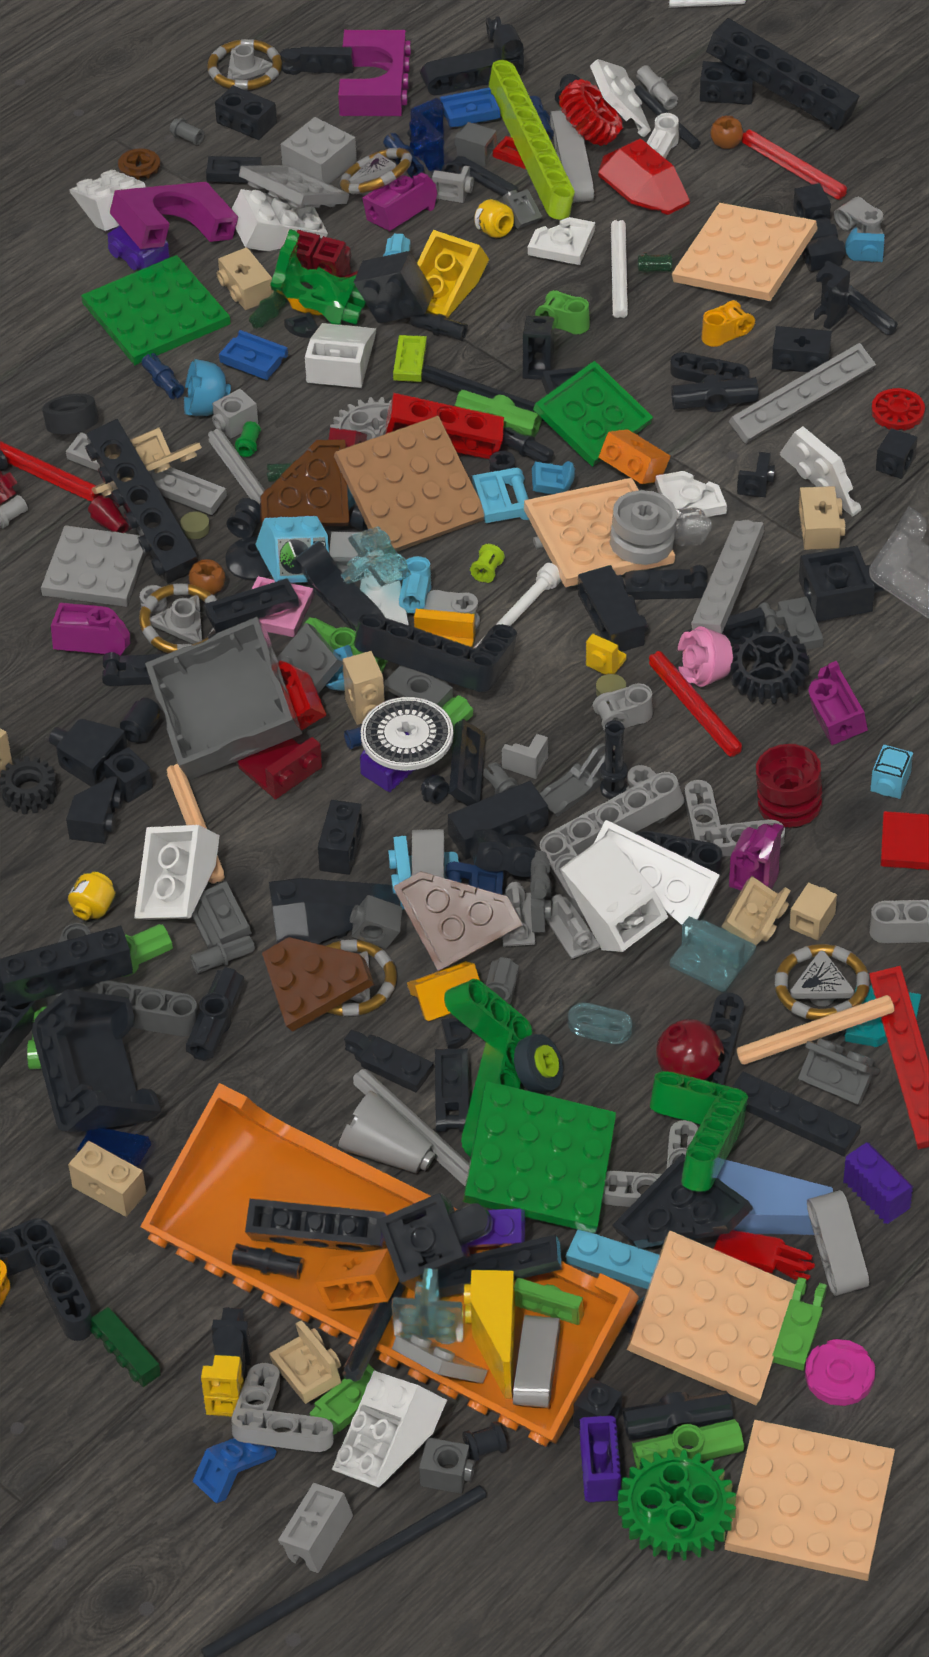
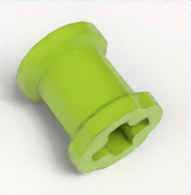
[470,544,505,583]

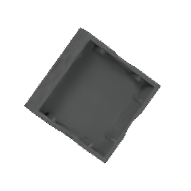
[145,617,303,780]

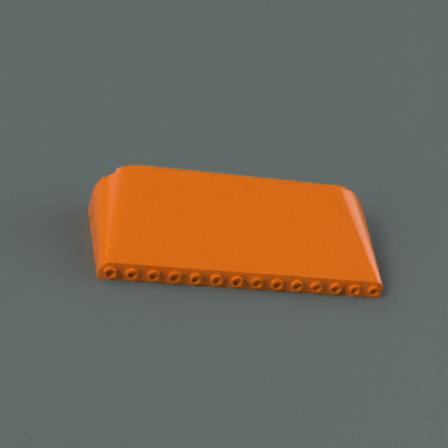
[140,1083,639,1447]

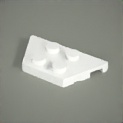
[590,59,651,138]
[780,426,861,517]

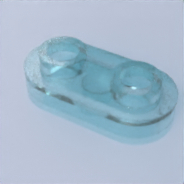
[568,1003,632,1044]

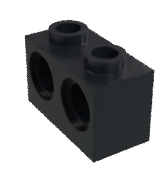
[700,61,754,105]
[215,85,277,140]
[318,800,363,875]

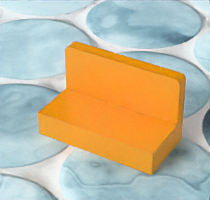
[414,608,475,647]
[407,961,480,1021]

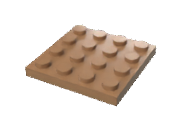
[334,416,484,554]

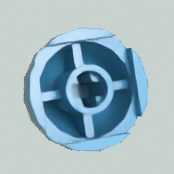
[184,359,231,416]

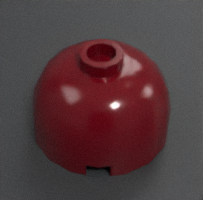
[656,1019,724,1080]

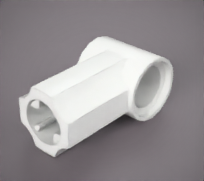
[647,113,679,159]

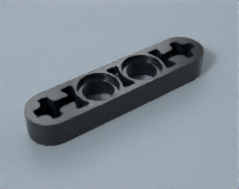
[704,992,744,1085]

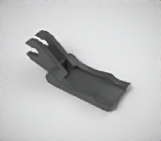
[540,743,614,817]

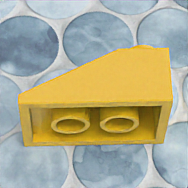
[417,230,489,318]
[464,1270,515,1398]

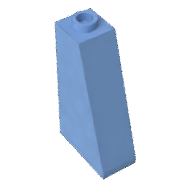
[716,1160,833,1235]

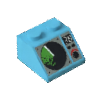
[256,516,329,583]

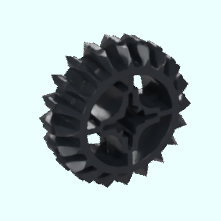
[729,626,810,705]

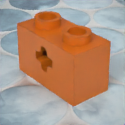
[599,429,671,484]
[315,1248,399,1310]

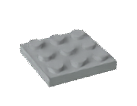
[239,165,349,208]
[41,526,146,607]

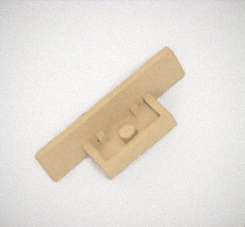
[92,427,202,496]

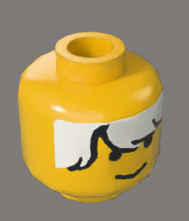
[474,199,514,238]
[68,872,115,920]

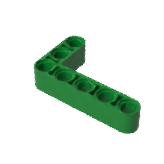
[444,979,532,1157]
[650,1071,748,1191]

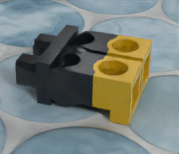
[201,1307,252,1416]

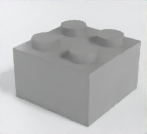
[281,117,357,184]

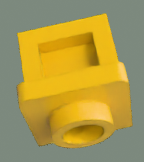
[586,634,626,674]

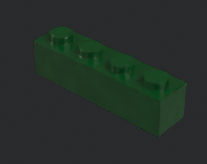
[91,1307,161,1387]

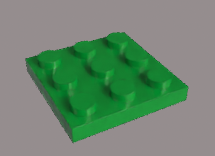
[533,361,653,467]

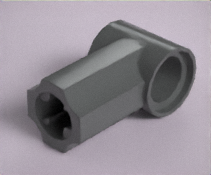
[486,957,519,1005]

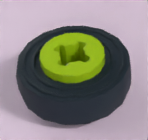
[514,1034,563,1094]

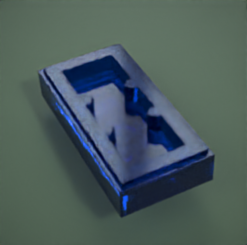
[76,1128,152,1167]

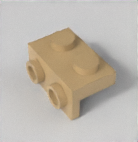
[721,876,791,948]
[269,1320,341,1404]

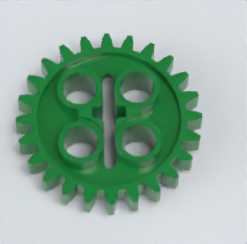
[618,1449,736,1561]

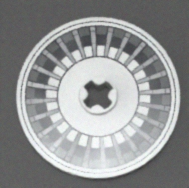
[361,697,453,770]

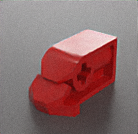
[279,661,326,730]

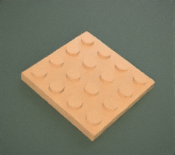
[672,203,818,301]
[524,478,675,587]
[627,1231,795,1405]
[725,1420,895,1581]

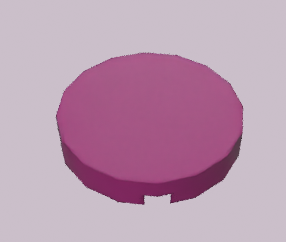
[805,1339,875,1406]

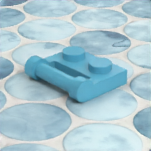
[472,468,529,523]

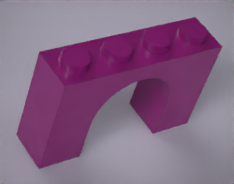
[338,30,411,116]
[110,182,238,249]

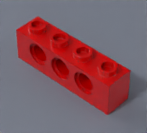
[385,393,504,459]

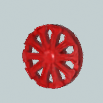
[871,388,925,431]

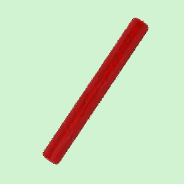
[742,129,847,200]
[0,441,100,502]
[649,651,742,757]

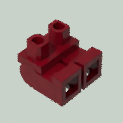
[296,229,352,277]

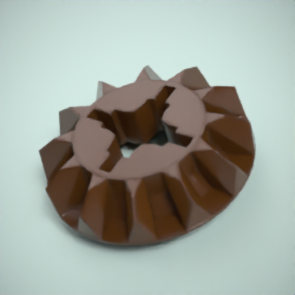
[118,148,160,180]

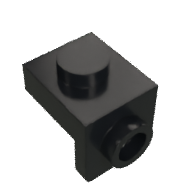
[737,452,775,498]

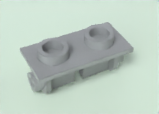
[503,882,535,947]
[545,894,600,959]

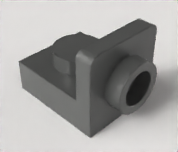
[501,189,543,229]

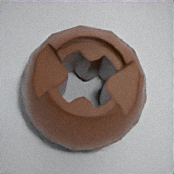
[710,115,744,149]
[188,559,226,595]

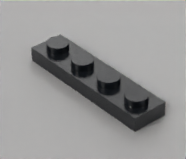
[732,1071,861,1157]
[425,1234,562,1300]

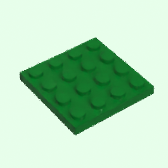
[81,255,231,366]
[462,1081,616,1233]

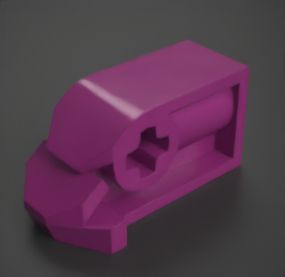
[362,173,437,231]
[51,603,130,656]
[808,661,868,746]
[729,823,784,890]

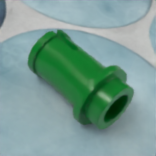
[235,421,261,457]

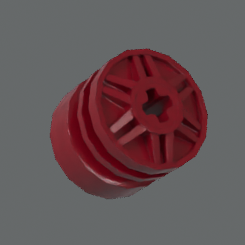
[756,744,822,827]

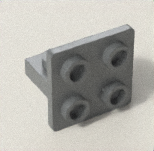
[798,1038,881,1105]

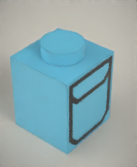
[870,745,913,799]

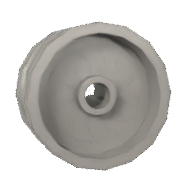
[610,490,677,565]

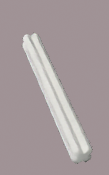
[611,220,628,318]

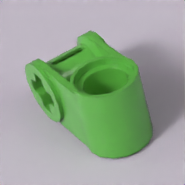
[535,290,590,334]

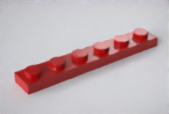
[869,965,929,1149]

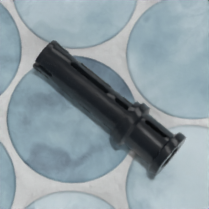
[600,720,628,799]

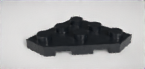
[612,1153,753,1249]

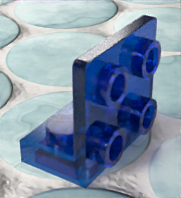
[409,98,444,172]

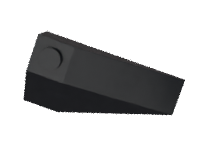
[269,878,400,945]

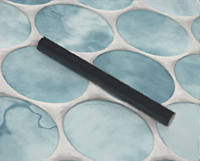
[634,85,701,150]

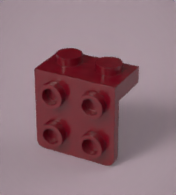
[238,737,322,800]

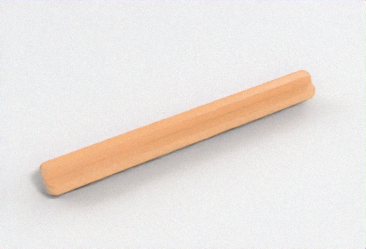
[167,764,225,884]
[737,995,894,1065]

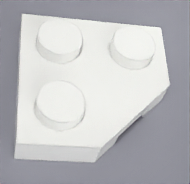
[528,217,595,265]
[655,471,727,523]

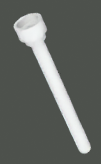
[474,563,561,648]

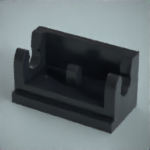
[814,261,850,330]

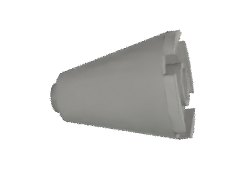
[338,1091,435,1174]

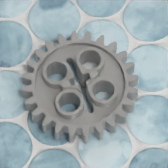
[330,397,391,440]

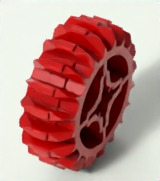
[559,79,623,146]

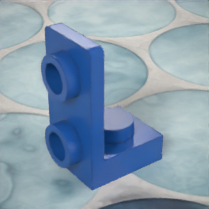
[193,1438,277,1504]

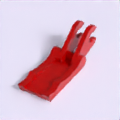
[714,1230,815,1281]

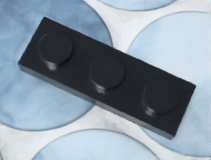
[204,578,299,632]
[449,719,485,806]

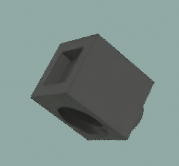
[350,895,402,949]
[419,1438,475,1494]

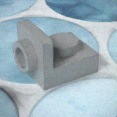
[432,166,474,203]

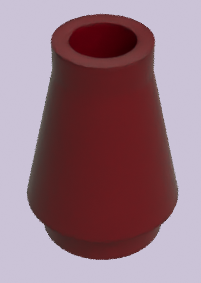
[88,495,129,533]

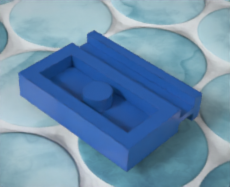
[440,88,500,128]
[219,330,288,380]

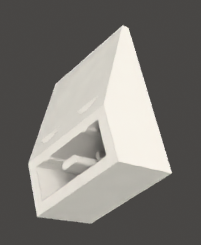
[69,170,146,231]
[232,189,328,251]
[305,323,376,388]
[560,835,668,952]
[332,1371,447,1488]

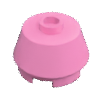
[678,626,733,687]

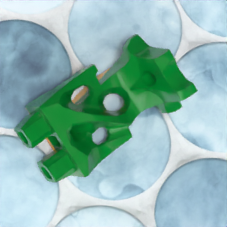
[270,229,366,325]

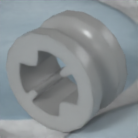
[139,585,167,614]

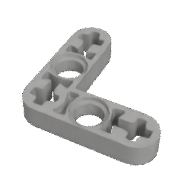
[684,780,785,857]
[602,1120,698,1207]
[232,1363,333,1452]

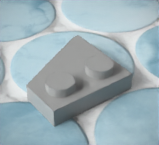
[392,1334,488,1383]

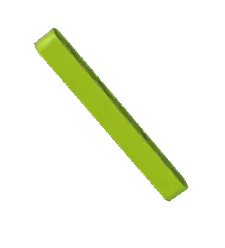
[488,60,575,220]

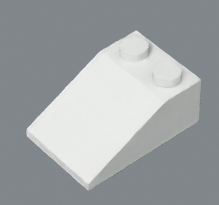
[134,825,220,920]

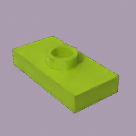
[393,335,427,382]

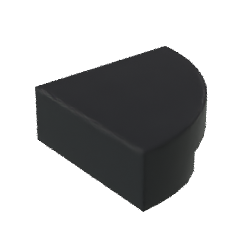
[284,312,319,338]
[441,1017,473,1049]

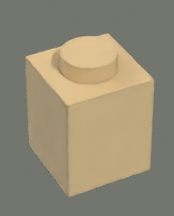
[790,882,837,940]

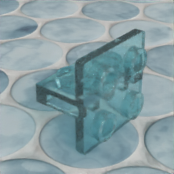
[340,526,411,587]
[670,916,756,992]
[392,1268,464,1344]

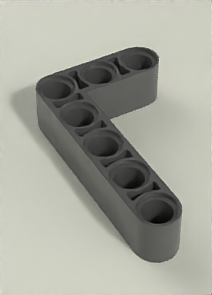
[45,923,198,1036]

